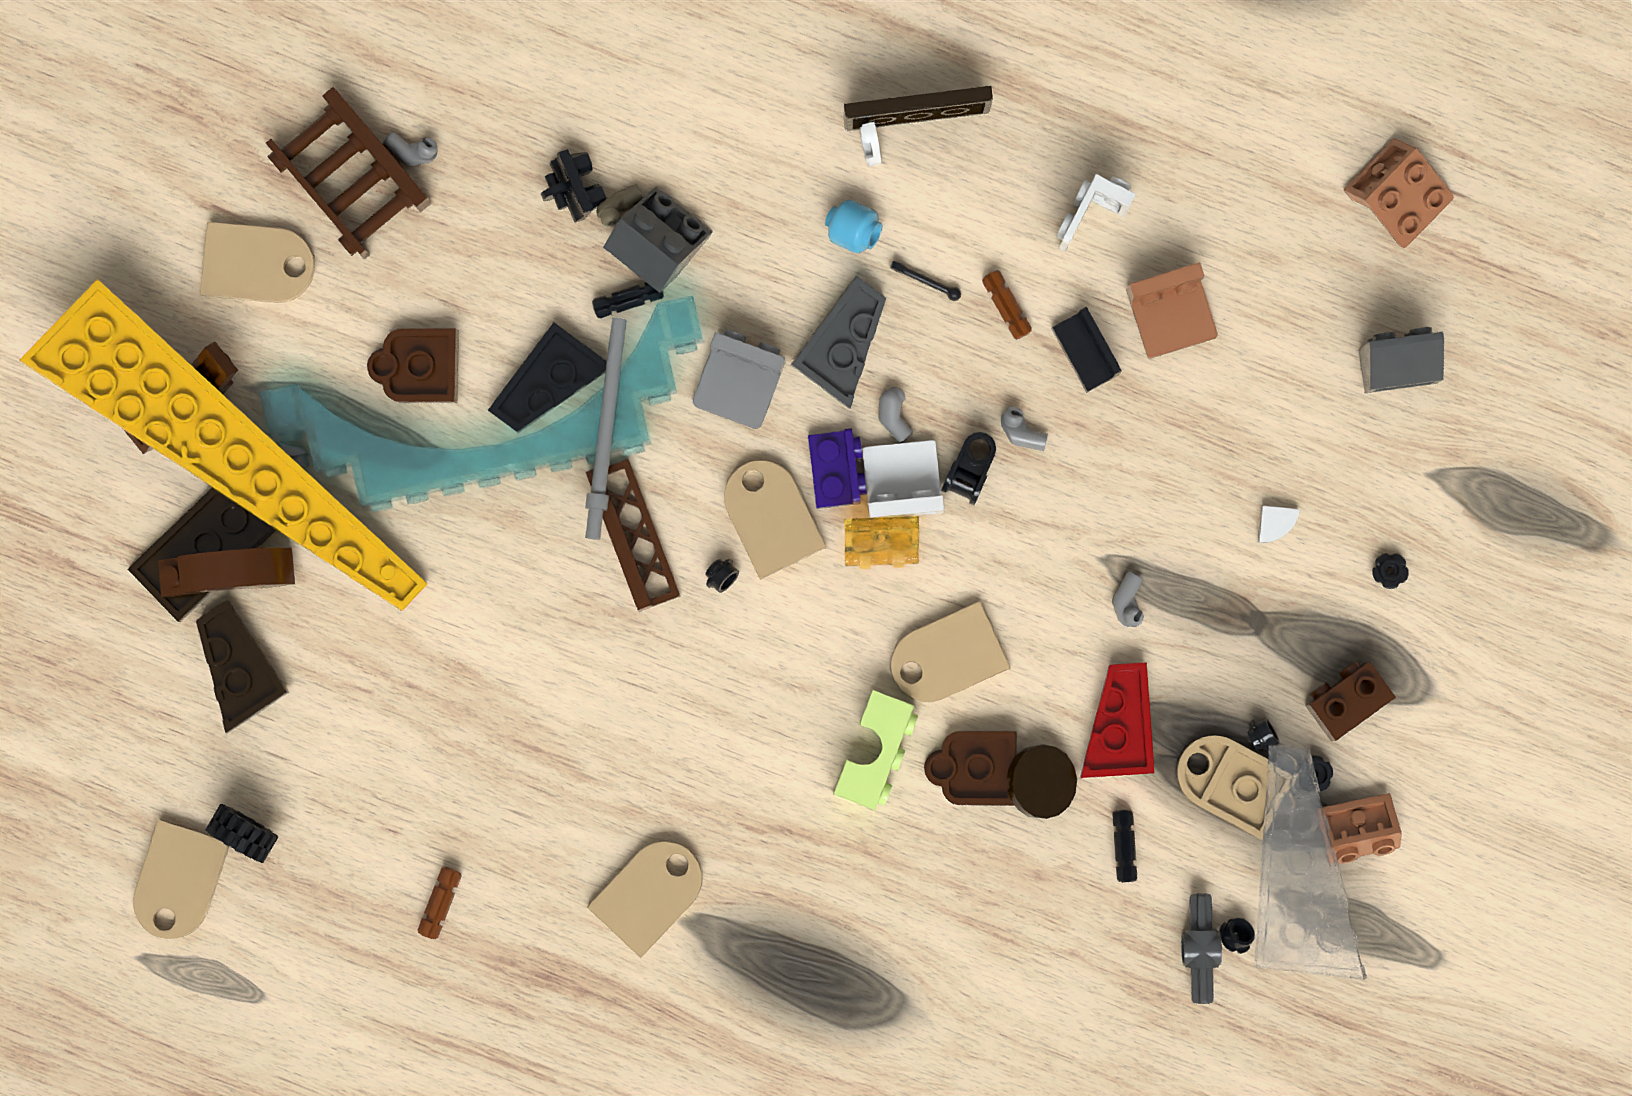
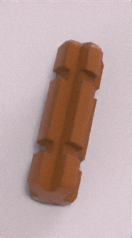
[982,270,1032,340]
[418,867,462,939]

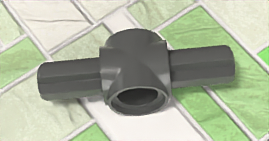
[1181,893,1222,1004]

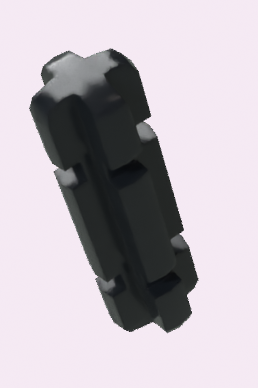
[592,282,664,318]
[1113,810,1137,883]

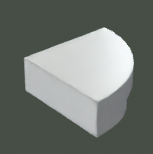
[860,122,882,166]
[1258,506,1300,543]

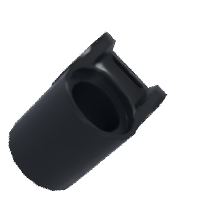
[941,432,996,505]

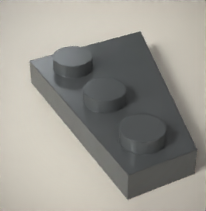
[790,276,886,409]

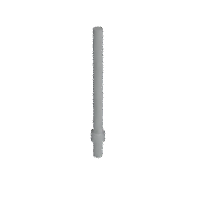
[585,318,627,540]

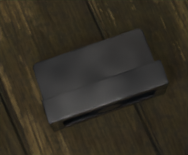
[1051,307,1122,393]

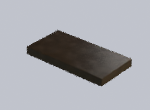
[844,86,993,131]
[127,488,276,622]

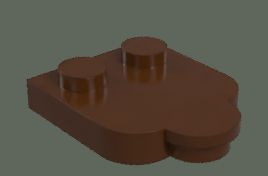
[367,328,459,403]
[924,731,1017,806]

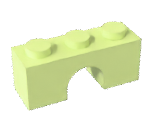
[833,690,918,810]

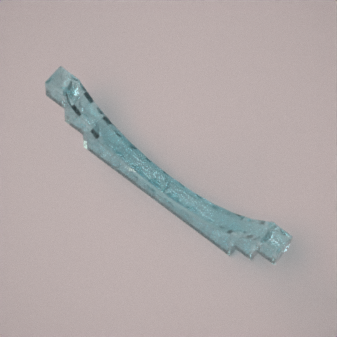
[260,296,704,512]

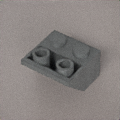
[603,186,713,293]
[1358,327,1444,394]

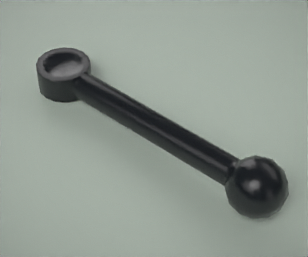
[890,261,961,301]

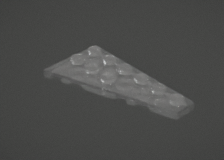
[1254,744,1367,980]

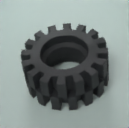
[205,804,278,863]

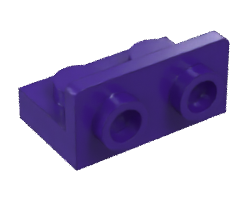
[808,428,867,509]

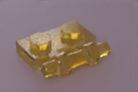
[844,516,919,569]

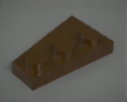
[196,600,290,734]

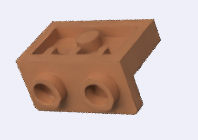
[1317,793,1402,864]

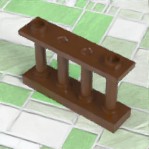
[266,87,432,260]

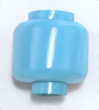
[825,199,882,253]

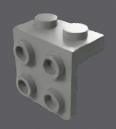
[693,330,785,429]

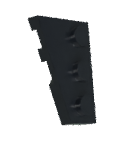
[488,322,607,433]

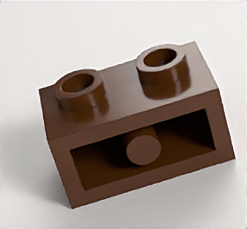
[1305,660,1396,741]

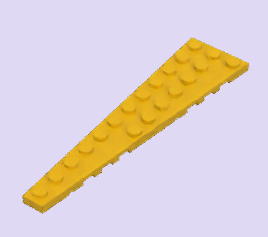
[19,279,427,611]

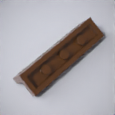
[585,459,681,612]

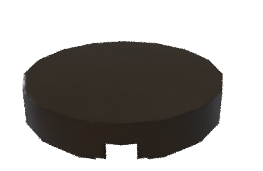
[1007,745,1077,819]

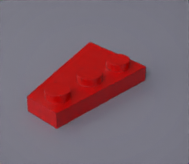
[1080,662,1155,778]

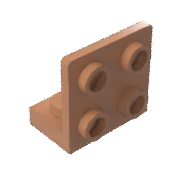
[1343,138,1454,248]
[1126,262,1218,359]

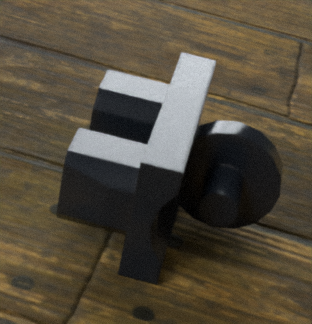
[541,149,607,223]

